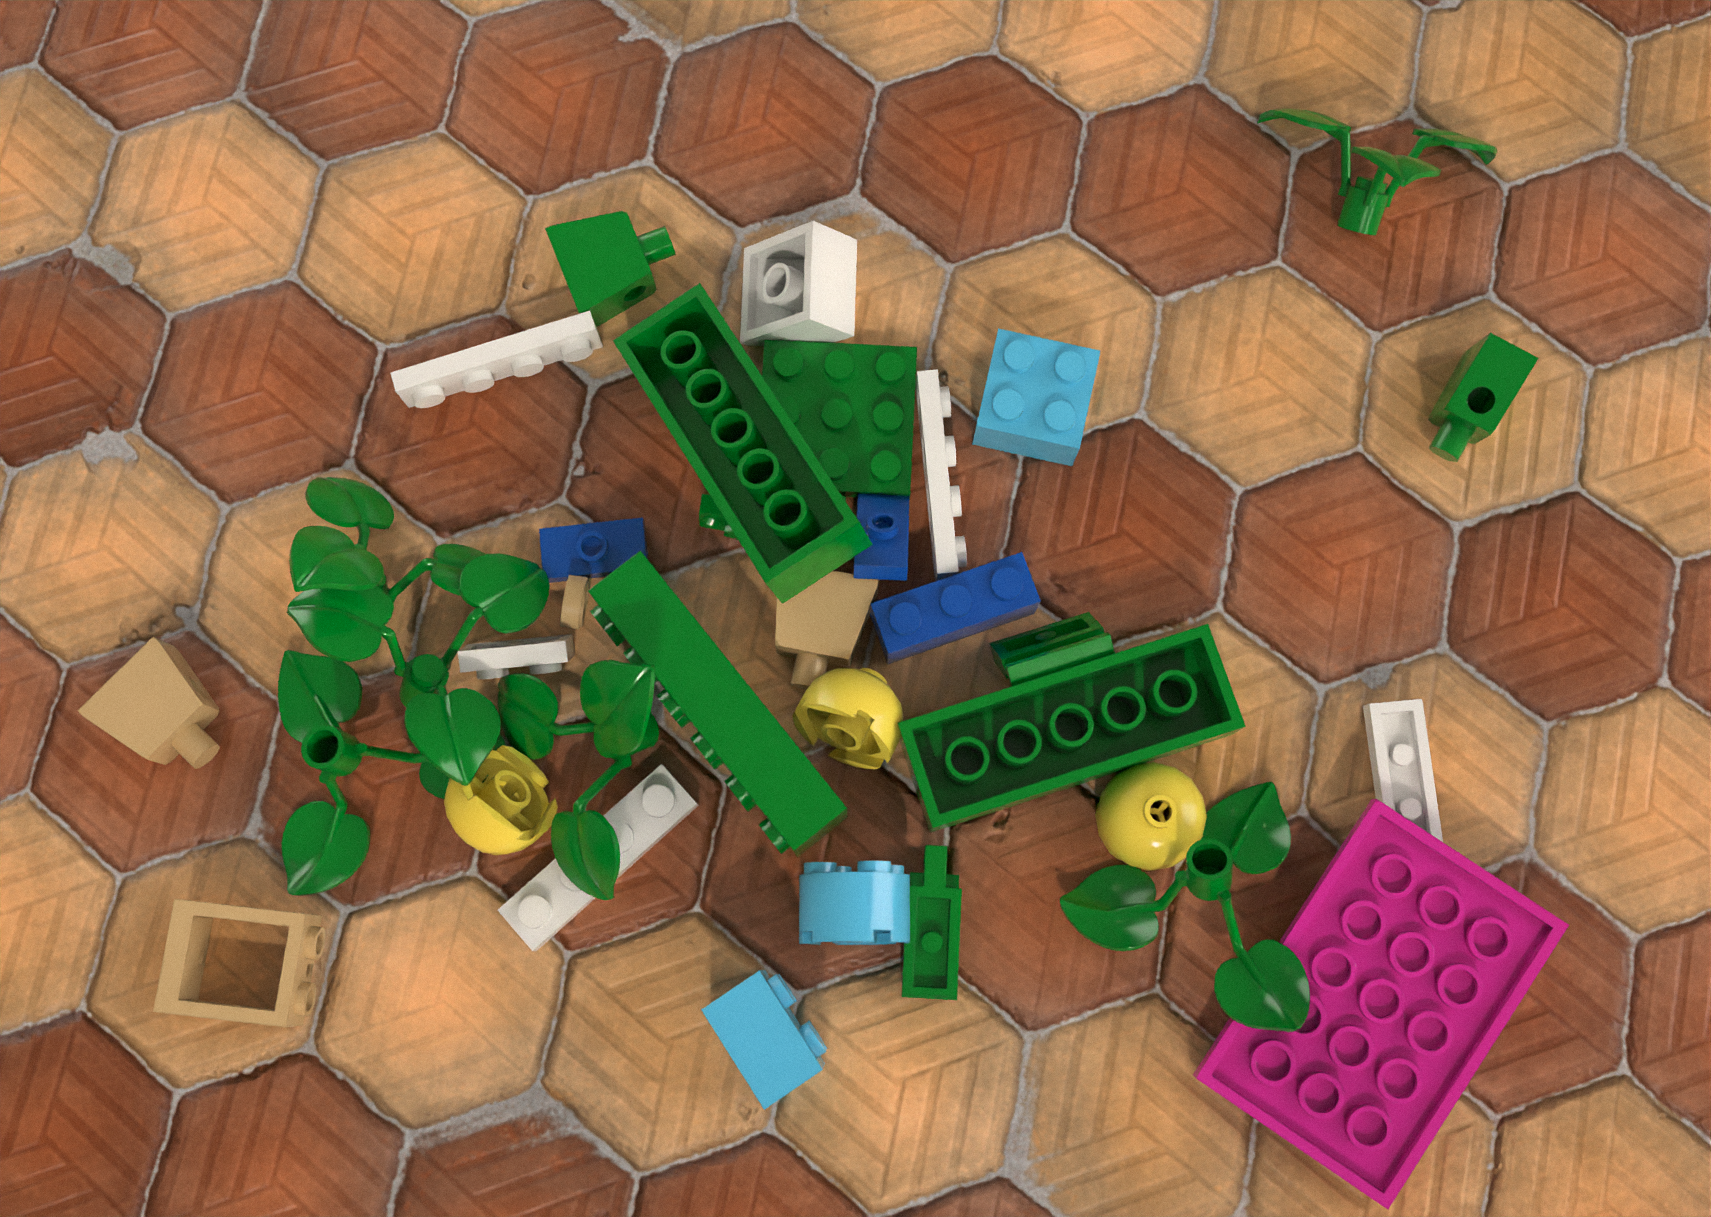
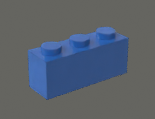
[870,552,1041,665]

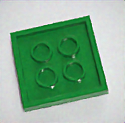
[762,340,917,497]

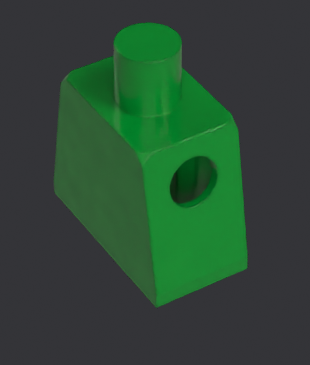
[545,211,676,327]
[1428,332,1538,462]

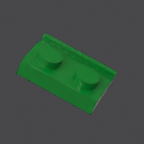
[989,612,1115,686]

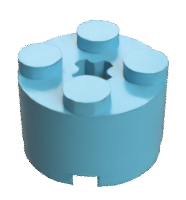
[799,861,910,945]

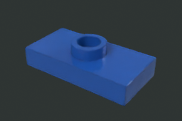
[854,494,910,581]
[539,517,649,583]

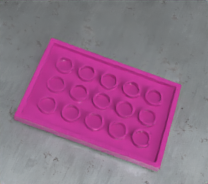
[1193,799,1569,1209]

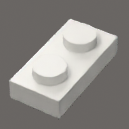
[458,634,575,679]

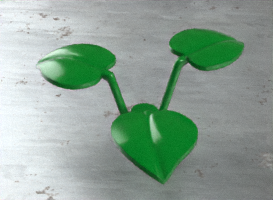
[1257,108,1498,235]
[289,477,485,604]
[287,553,550,786]
[278,650,506,896]
[497,660,659,900]
[1060,782,1310,1032]

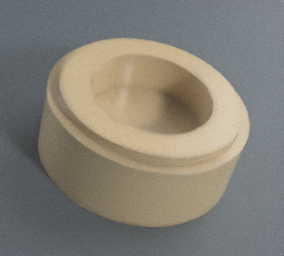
[560,574,590,629]

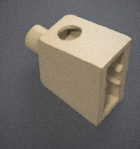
[775,571,879,690]
[78,636,220,769]

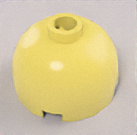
[792,668,903,770]
[444,745,558,855]
[1095,762,1207,871]

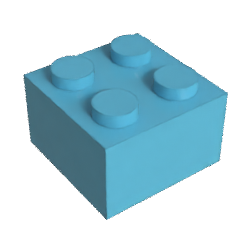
[972,328,1100,466]
[701,970,828,1110]

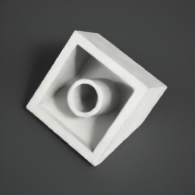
[740,221,857,346]

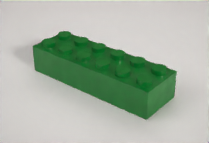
[613,283,873,604]
[588,551,848,858]
[898,624,1246,833]

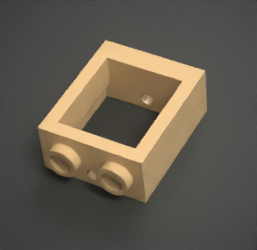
[153,899,326,1027]

